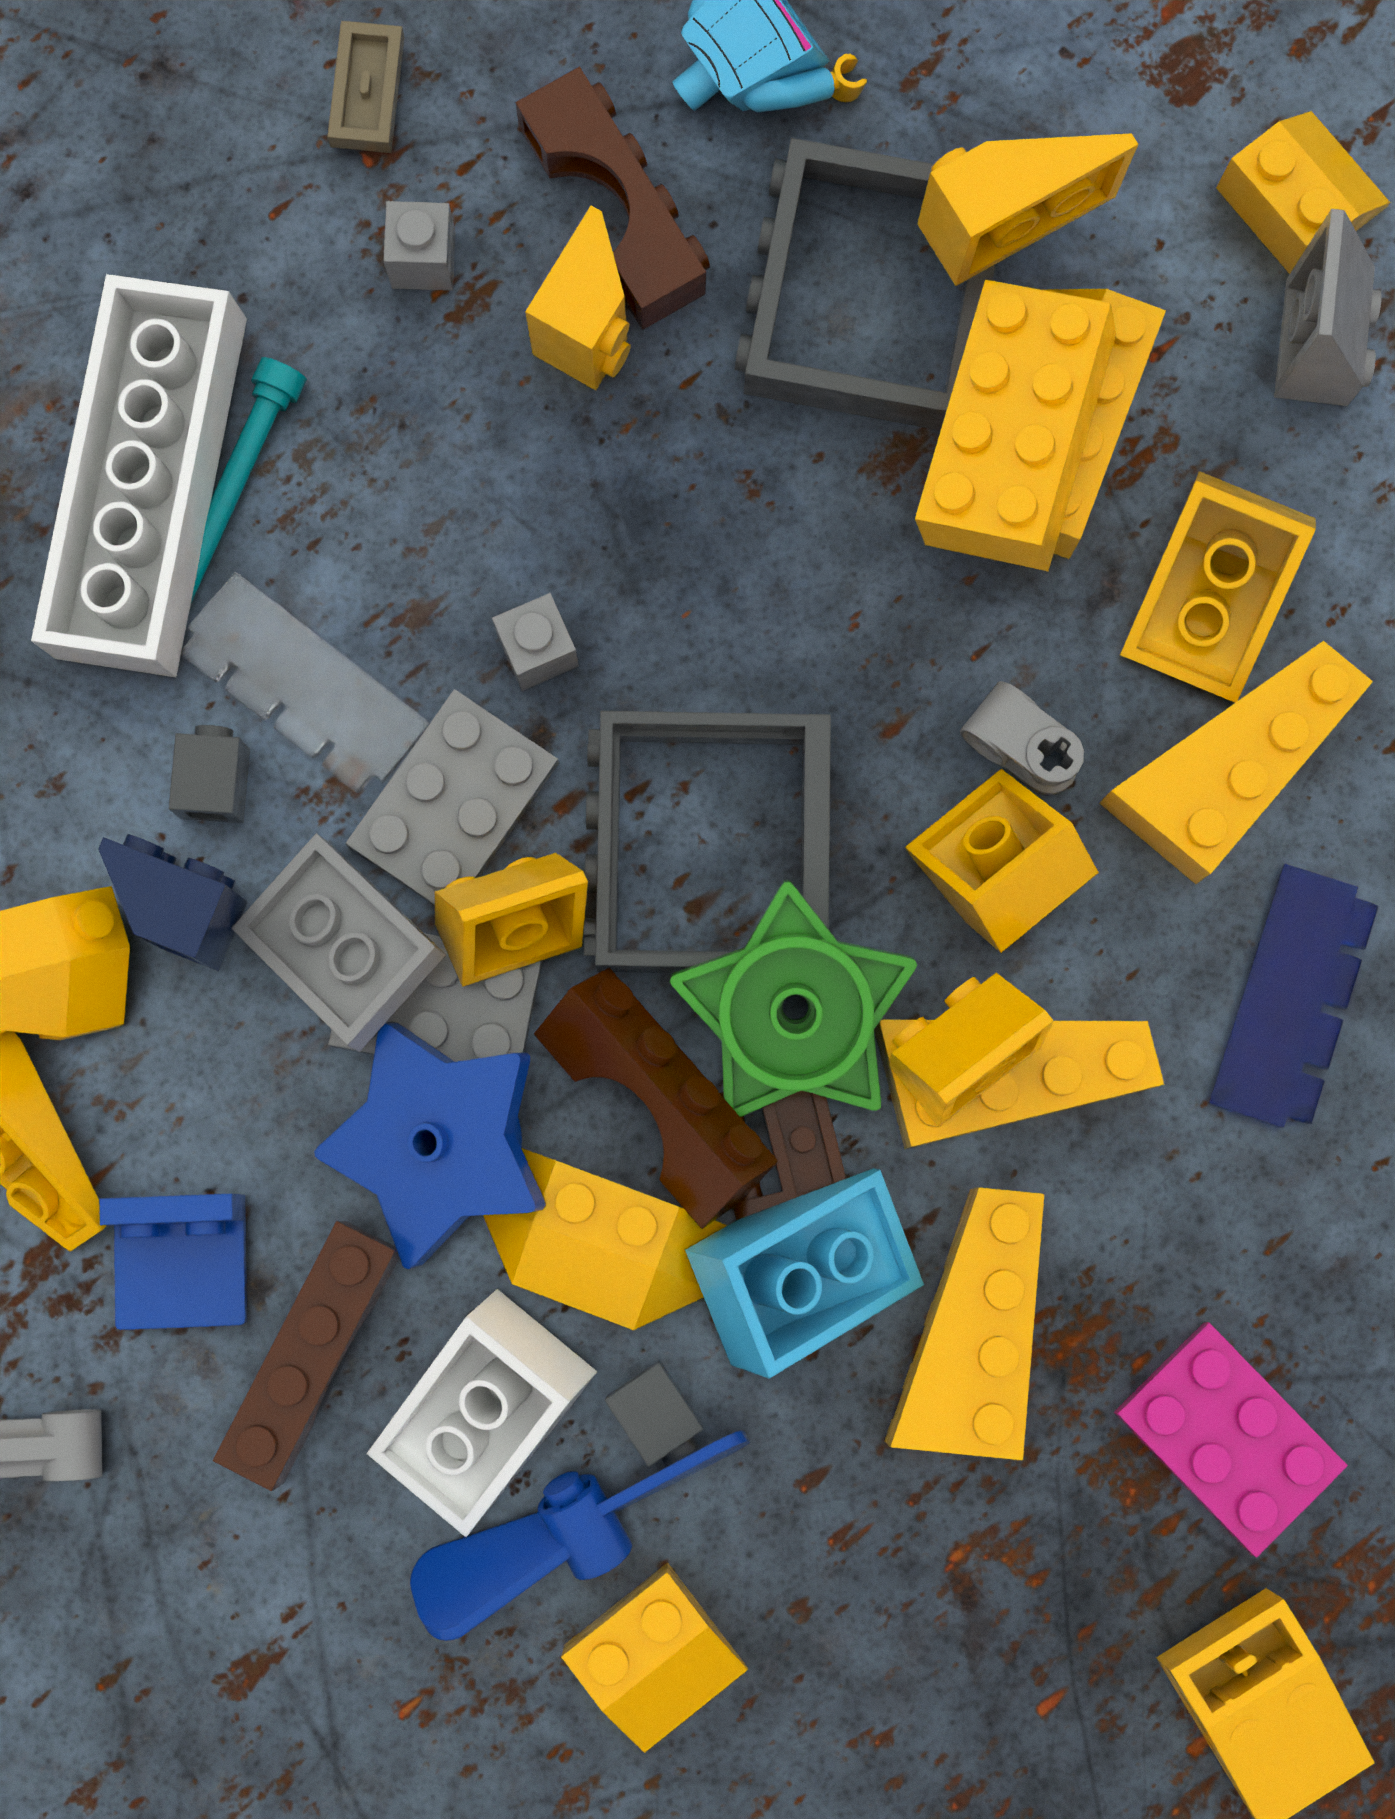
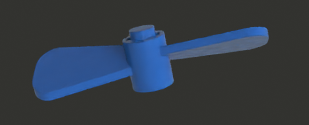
[410,1430,750,1641]

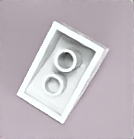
[367,1289,597,1537]

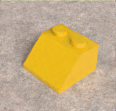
[1216,111,1390,274]
[525,205,631,391]
[905,769,1099,953]
[435,853,588,987]
[889,973,1054,1127]
[561,1562,748,1753]

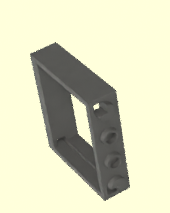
[734,138,996,431]
[583,711,831,973]

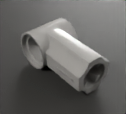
[0,1409,103,1481]

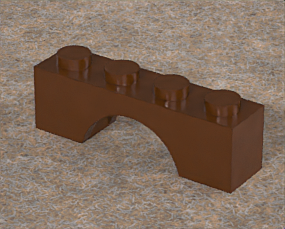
[515,66,710,330]
[534,968,779,1229]
[213,1221,400,1491]

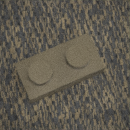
[327,21,405,153]

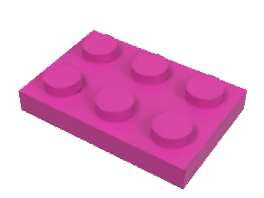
[1114,1322,1348,1558]

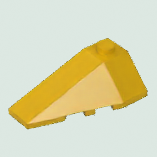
[0,886,130,1040]
[0,1031,107,1252]

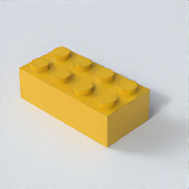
[915,280,1116,571]

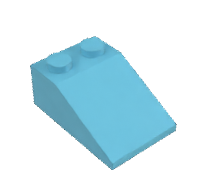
[685,1168,924,1379]

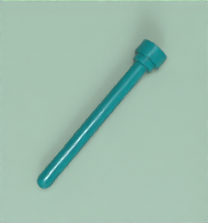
[190,357,307,606]

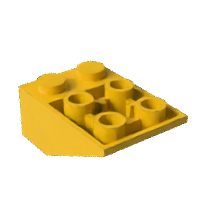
[1156,1588,1375,1819]

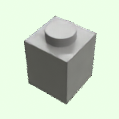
[384,201,456,291]
[492,593,579,691]

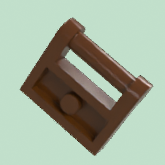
[720,1091,846,1221]

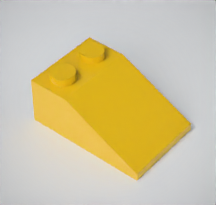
[917,133,1138,286]
[1120,471,1316,703]

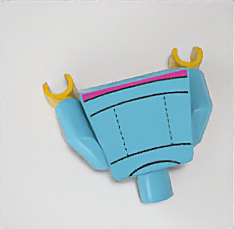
[672,0,867,113]

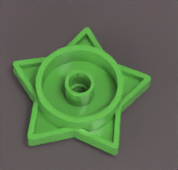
[670,880,917,1117]

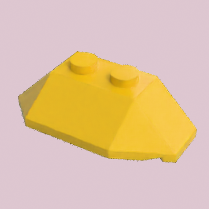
[483,1148,727,1330]

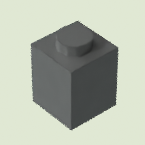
[169,725,250,823]
[604,1360,703,1467]

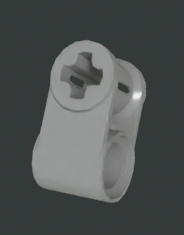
[960,681,1084,795]

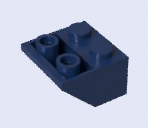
[98,834,248,972]

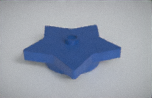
[314,1022,546,1269]

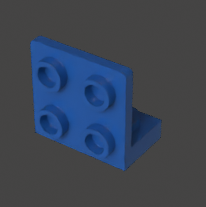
[99,1194,247,1330]

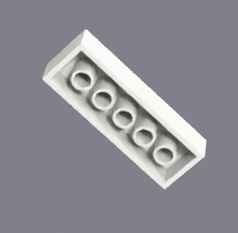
[31,274,247,677]

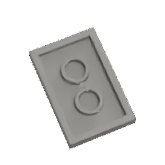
[345,689,559,906]
[231,833,446,1052]
[328,933,543,1062]

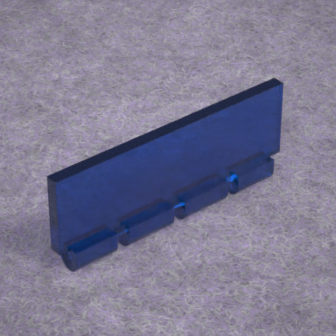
[1208,864,1379,1128]

